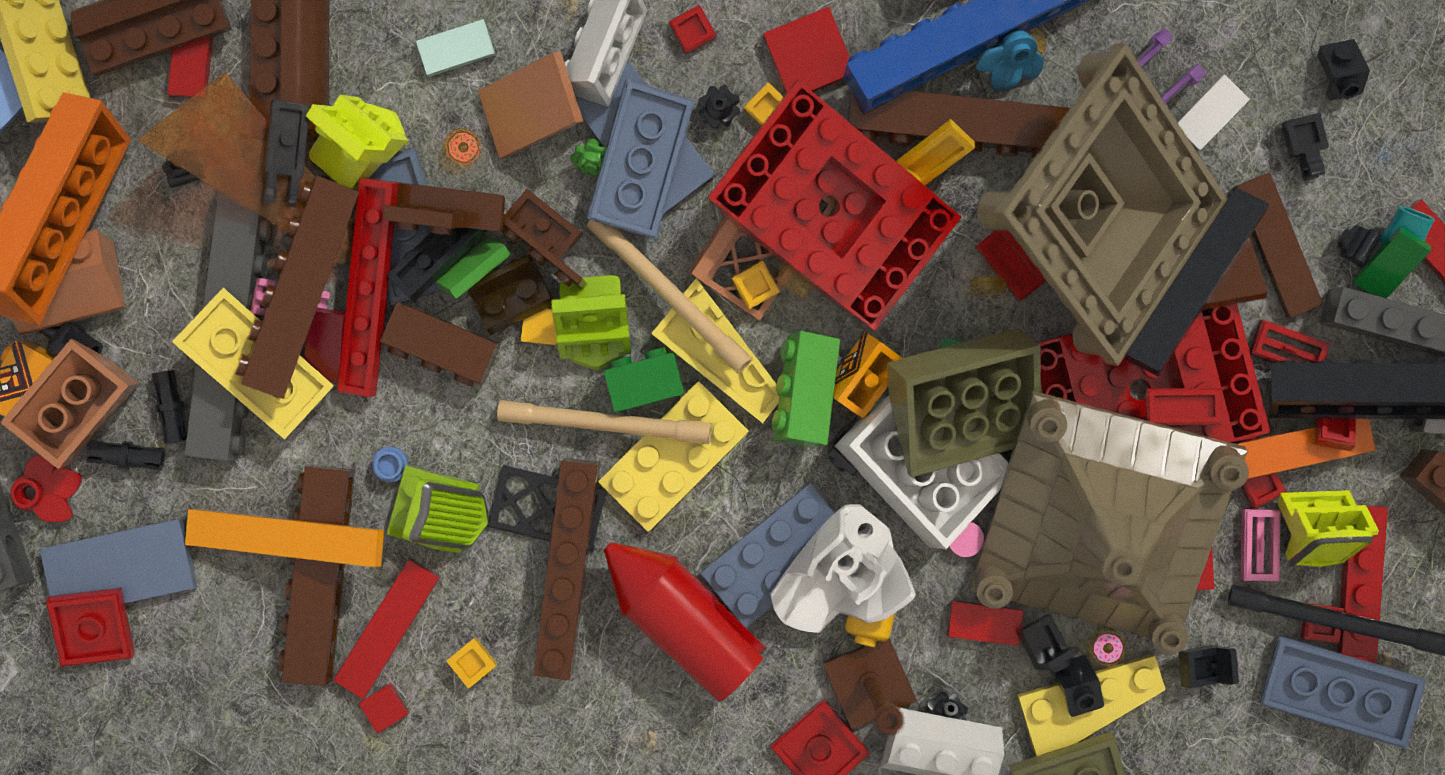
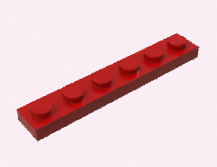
[337,178,399,397]
[1337,505,1388,664]

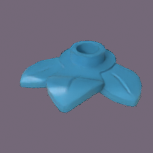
[975,31,1044,91]

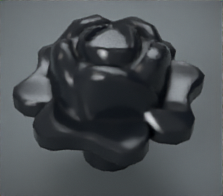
[698,85,741,128]
[926,691,968,721]

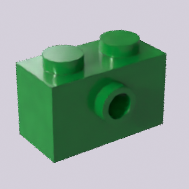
[604,347,685,413]

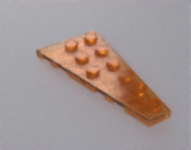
[137,72,355,265]

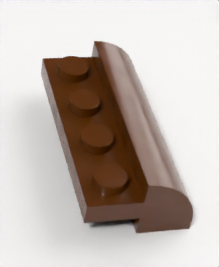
[71,0,232,76]
[250,0,330,141]

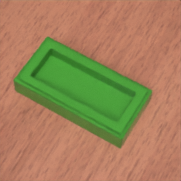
[435,236,510,299]

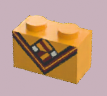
[833,331,902,419]
[0,340,54,416]

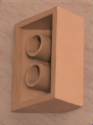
[12,229,126,335]
[0,339,139,469]

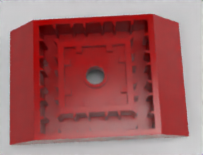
[707,80,962,331]
[1037,304,1270,443]

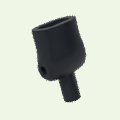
[38,322,103,358]

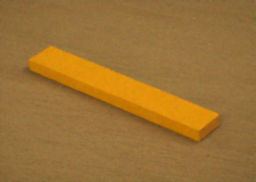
[185,509,384,567]

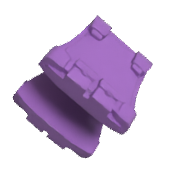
[1136,28,1207,106]

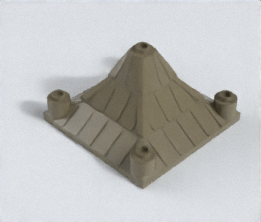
[977,43,1228,366]
[970,391,1249,655]

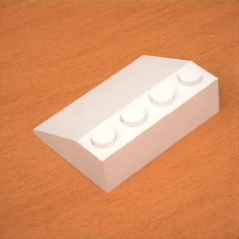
[834,395,1009,549]

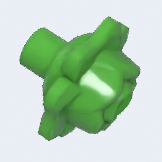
[570,138,606,176]

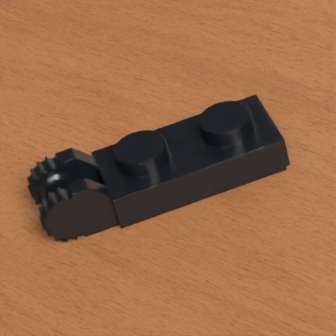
[263,99,310,207]

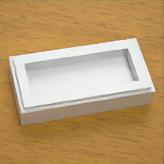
[1177,75,1250,152]

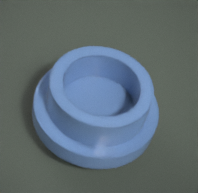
[372,447,409,483]

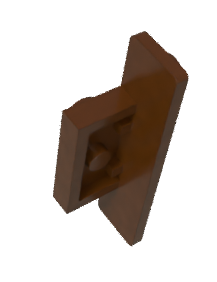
[383,180,505,235]
[472,189,587,289]

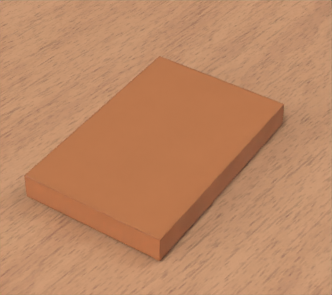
[478,52,584,159]

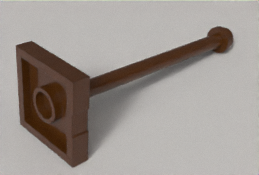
[822,638,917,735]

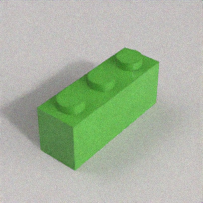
[772,331,840,448]

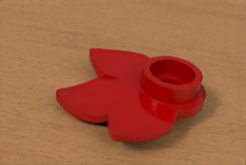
[10,454,82,522]

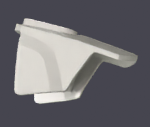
[770,504,915,633]

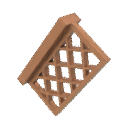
[687,196,836,321]

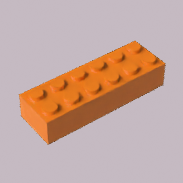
[0,92,131,326]

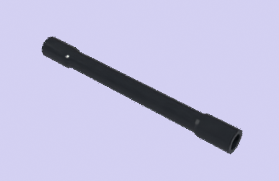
[1228,584,1445,656]

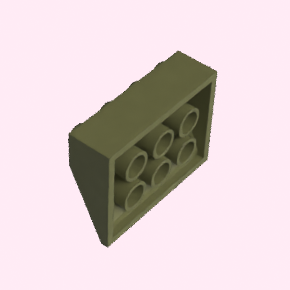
[887,328,1041,477]

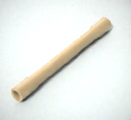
[587,220,753,374]
[497,400,712,444]

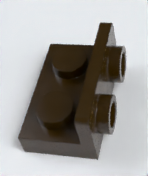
[468,255,553,336]

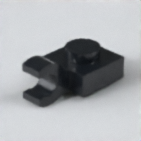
[1281,113,1329,181]

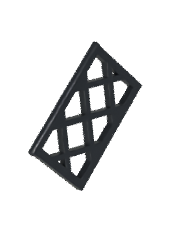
[488,465,607,552]

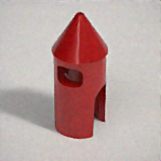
[604,542,766,702]

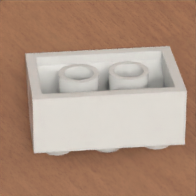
[565,0,647,107]
[881,708,1004,775]

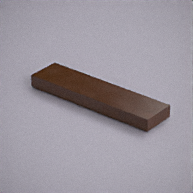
[1233,172,1323,318]

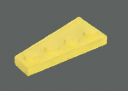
[651,278,779,423]
[1017,654,1166,757]

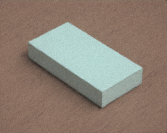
[416,19,496,77]

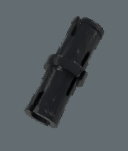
[151,370,187,444]
[86,440,165,471]

